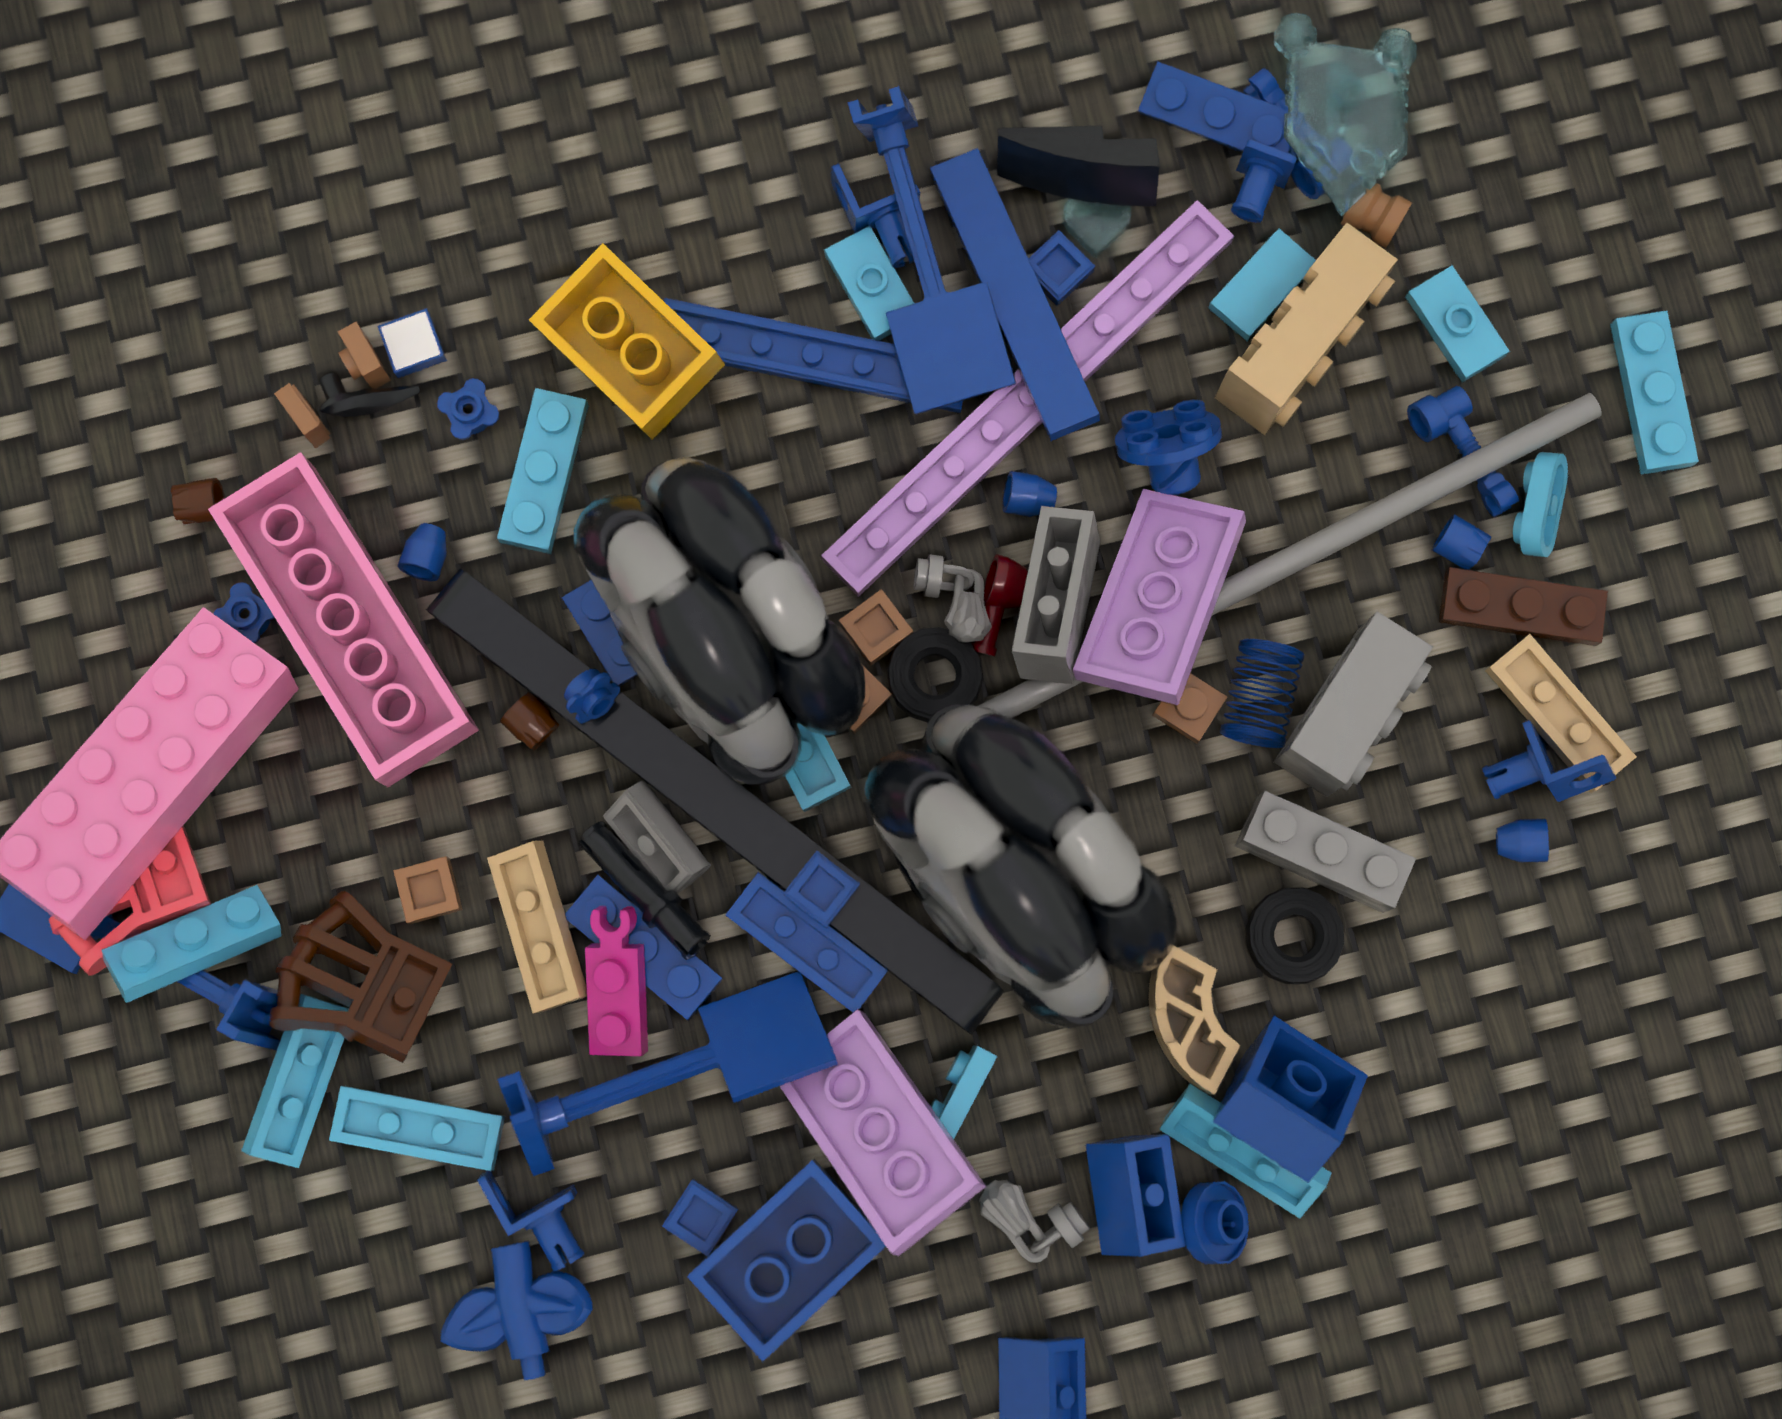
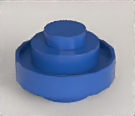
[1181,1181,1249,1264]

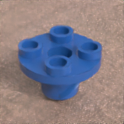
[1115,400,1222,495]

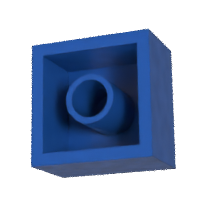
[1213,1016,1368,1183]

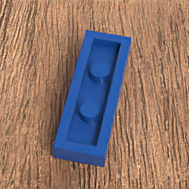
[1138,61,1304,153]
[725,872,888,1013]
[565,875,723,1021]

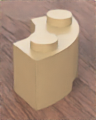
[1149,945,1240,1095]

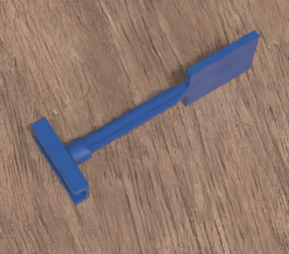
[848,86,1016,415]
[0,884,280,1051]
[497,972,838,1177]

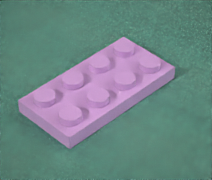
[1073,489,1246,705]
[780,1009,986,1256]

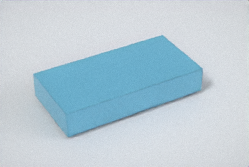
[1208,229,1316,341]

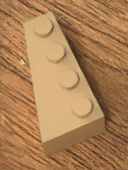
[1215,223,1398,435]

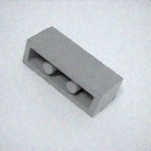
[1012,506,1100,685]
[1235,791,1416,913]

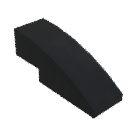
[997,126,1160,207]

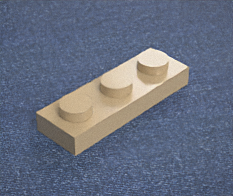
[1485,634,1637,793]
[487,841,587,1014]

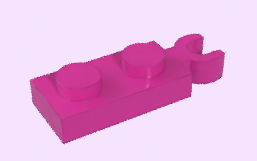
[585,906,648,1056]

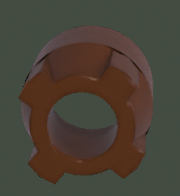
[171,478,225,525]
[500,692,560,750]

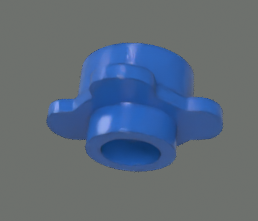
[437,379,499,440]
[213,582,275,643]
[564,669,620,723]

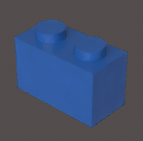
[1086,1134,1186,1257]

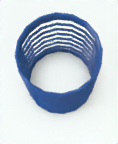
[1220,639,1305,748]

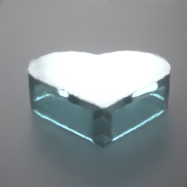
[1062,198,1131,259]

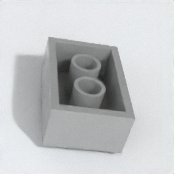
[1274,611,1433,797]

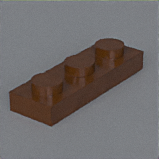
[1439,567,1608,646]

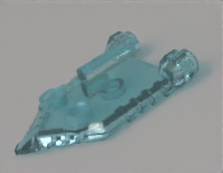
[1274,13,1417,216]

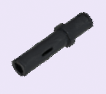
[578,821,711,960]

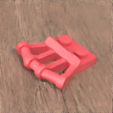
[49,825,211,976]

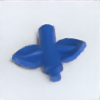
[441,1241,592,1380]

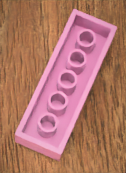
[208,452,479,787]
[0,607,299,940]

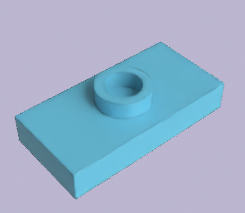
[824,226,914,341]
[1405,265,1510,383]

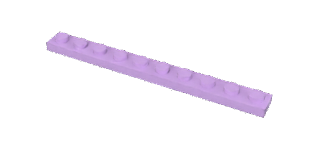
[821,200,1234,597]

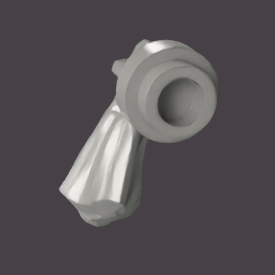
[914,554,992,643]
[979,1180,1090,1263]

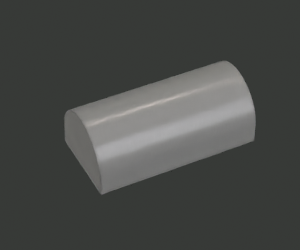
[603,780,711,894]

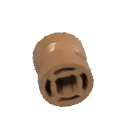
[1340,177,1412,249]

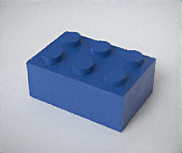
[687,1159,886,1362]

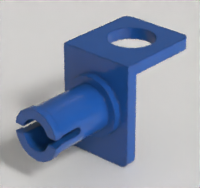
[1231,139,1300,223]
[831,163,920,268]
[1482,720,1616,802]
[478,1171,585,1272]

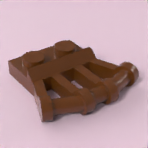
[269,891,452,1063]

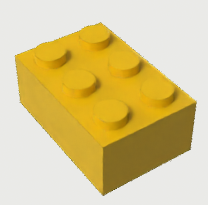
[529,243,725,440]

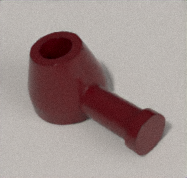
[971,554,1028,657]

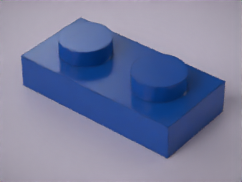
[562,580,638,686]

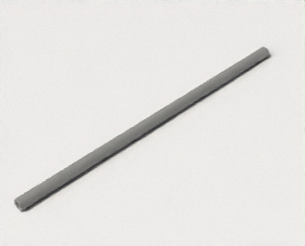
[978,393,1602,718]

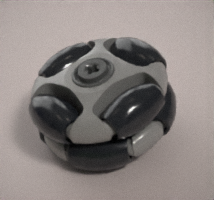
[574,457,865,784]
[865,704,1177,1029]

